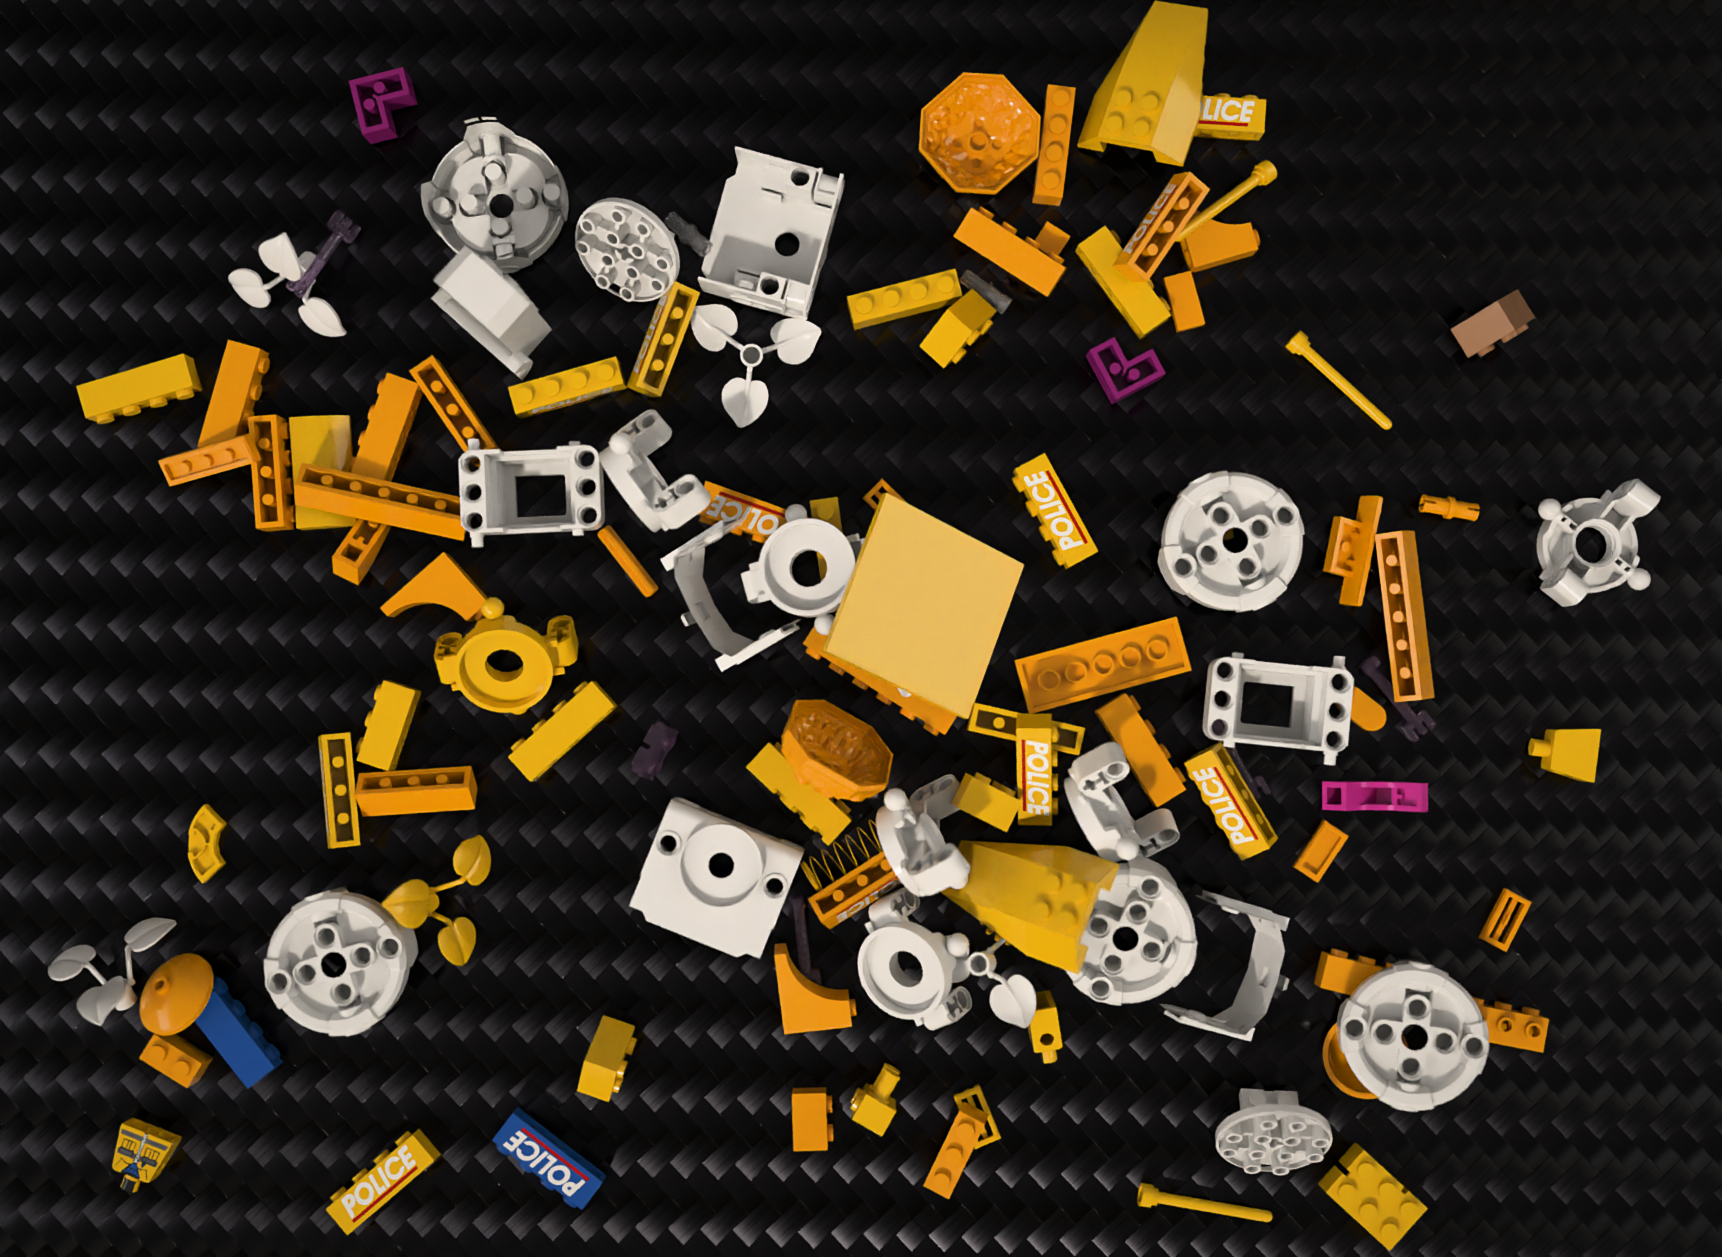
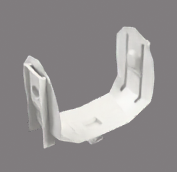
[661,515,801,672]
[1160,890,1290,1041]

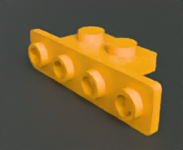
[1323,496,1383,606]

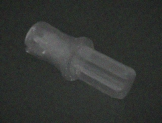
[665,212,713,257]
[960,270,1012,314]

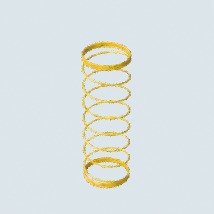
[800,820,882,892]

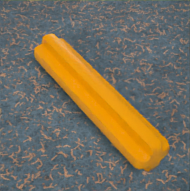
[598,525,658,597]

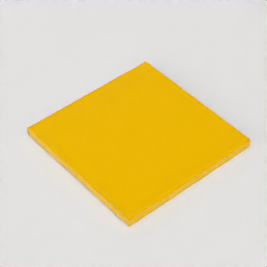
[822,493,1024,719]

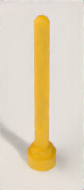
[1175,160,1277,242]
[1285,330,1392,430]
[1137,1183,1273,1222]

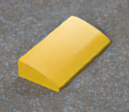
[289,415,358,530]

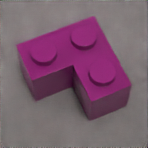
[349,67,417,144]
[1086,337,1166,404]

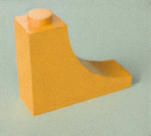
[1180,210,1260,273]
[380,552,488,622]
[774,943,857,1034]

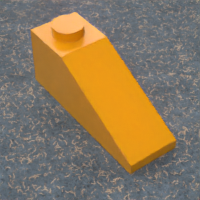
[332,518,392,585]

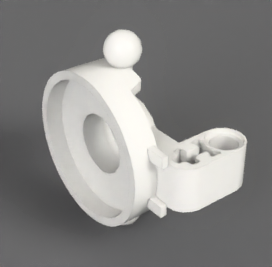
[598,409,711,532]
[1537,479,1661,607]
[741,504,865,635]
[1064,742,1180,863]
[876,774,971,897]
[858,887,972,1031]

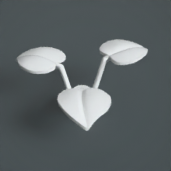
[228,232,347,337]
[690,304,821,428]
[48,918,177,1026]
[944,935,1037,1028]

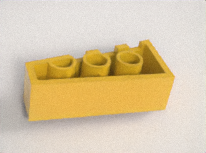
[746,742,852,846]

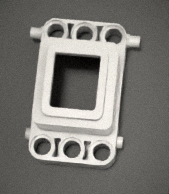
[458,439,605,548]
[1203,653,1354,765]

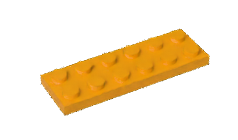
[1014,617,1192,714]

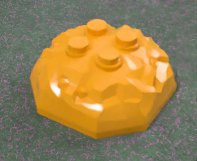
[919,72,1041,195]
[781,700,893,802]

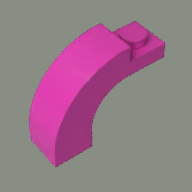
[1322,781,1428,812]

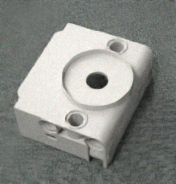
[698,146,845,320]
[629,797,805,959]

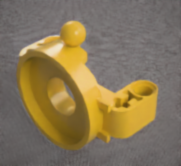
[434,597,579,715]

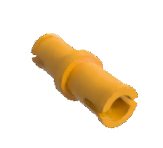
[1419,494,1480,521]

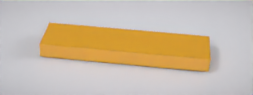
[158,433,261,486]

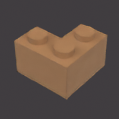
[1451,289,1535,358]

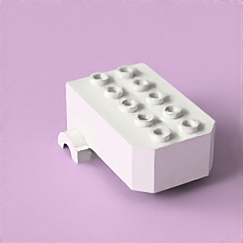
[431,246,552,380]

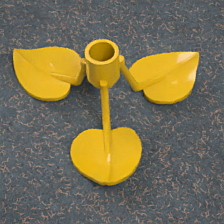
[382,835,491,966]

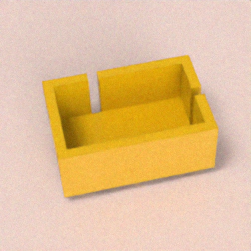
[1318,1142,1428,1251]

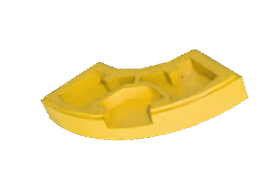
[188,804,227,884]

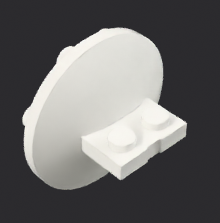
[575,198,680,302]
[1215,1088,1332,1175]

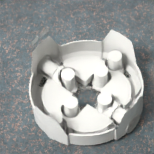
[421,117,569,274]
[1157,470,1305,612]
[1066,855,1197,1006]
[264,886,419,1037]
[1336,960,1489,1112]

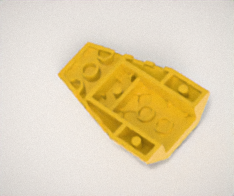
[1077,1,1208,167]
[941,840,1120,975]

